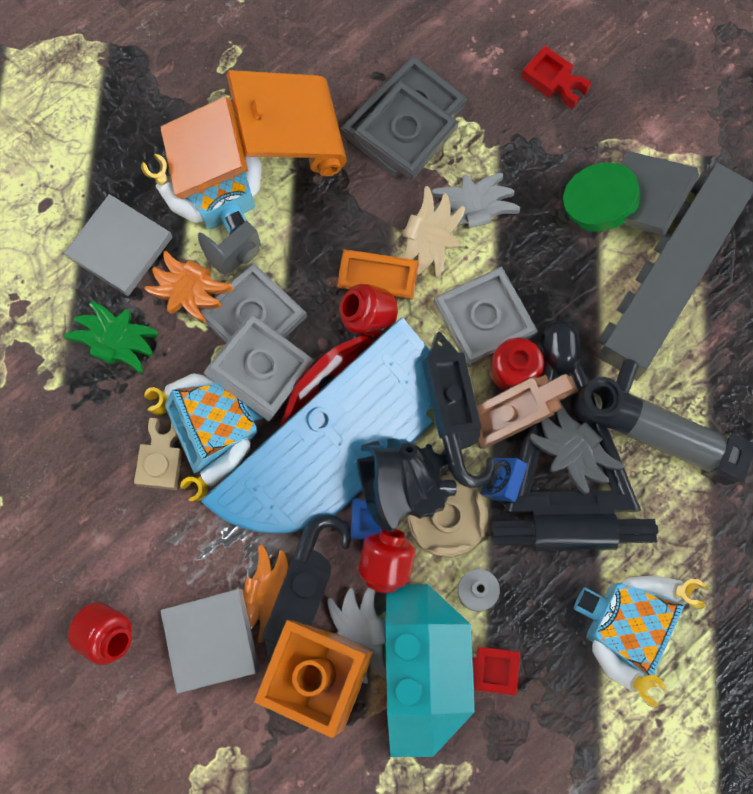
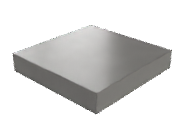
[64,194,173,296]
[200,262,307,343]
[433,266,538,367]
[204,313,315,421]
[161,589,260,694]

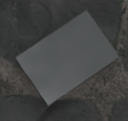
[340,56,468,179]

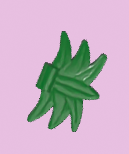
[63,301,159,375]

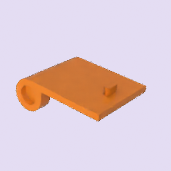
[227,70,347,176]

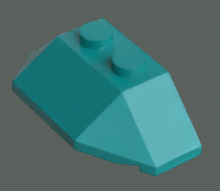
[386,584,475,757]

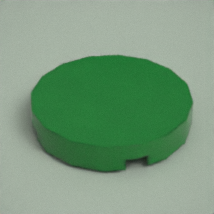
[563,162,641,232]

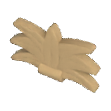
[401,186,465,278]

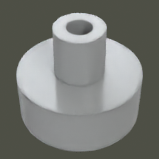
[457,569,500,612]

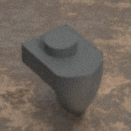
[197,220,261,274]

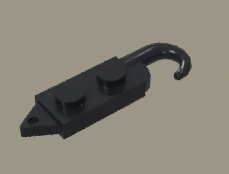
[422,331,495,488]
[261,514,351,665]

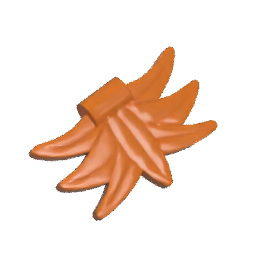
[144,251,234,323]
[243,544,289,643]

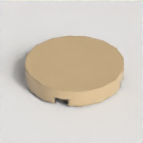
[407,476,488,558]

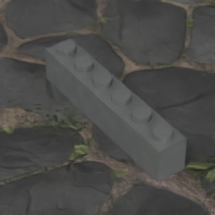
[596,162,753,381]

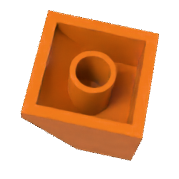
[254,620,375,738]

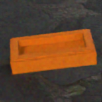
[337,249,419,300]

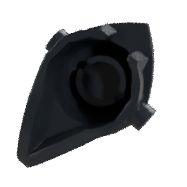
[356,438,457,532]

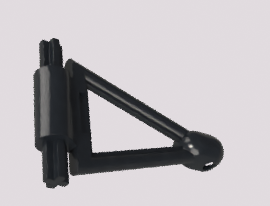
[491,320,659,551]

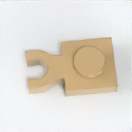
[134,418,183,490]

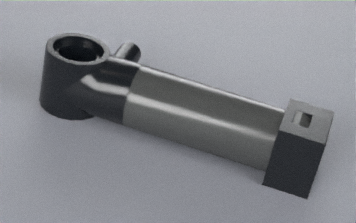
[570,359,753,485]

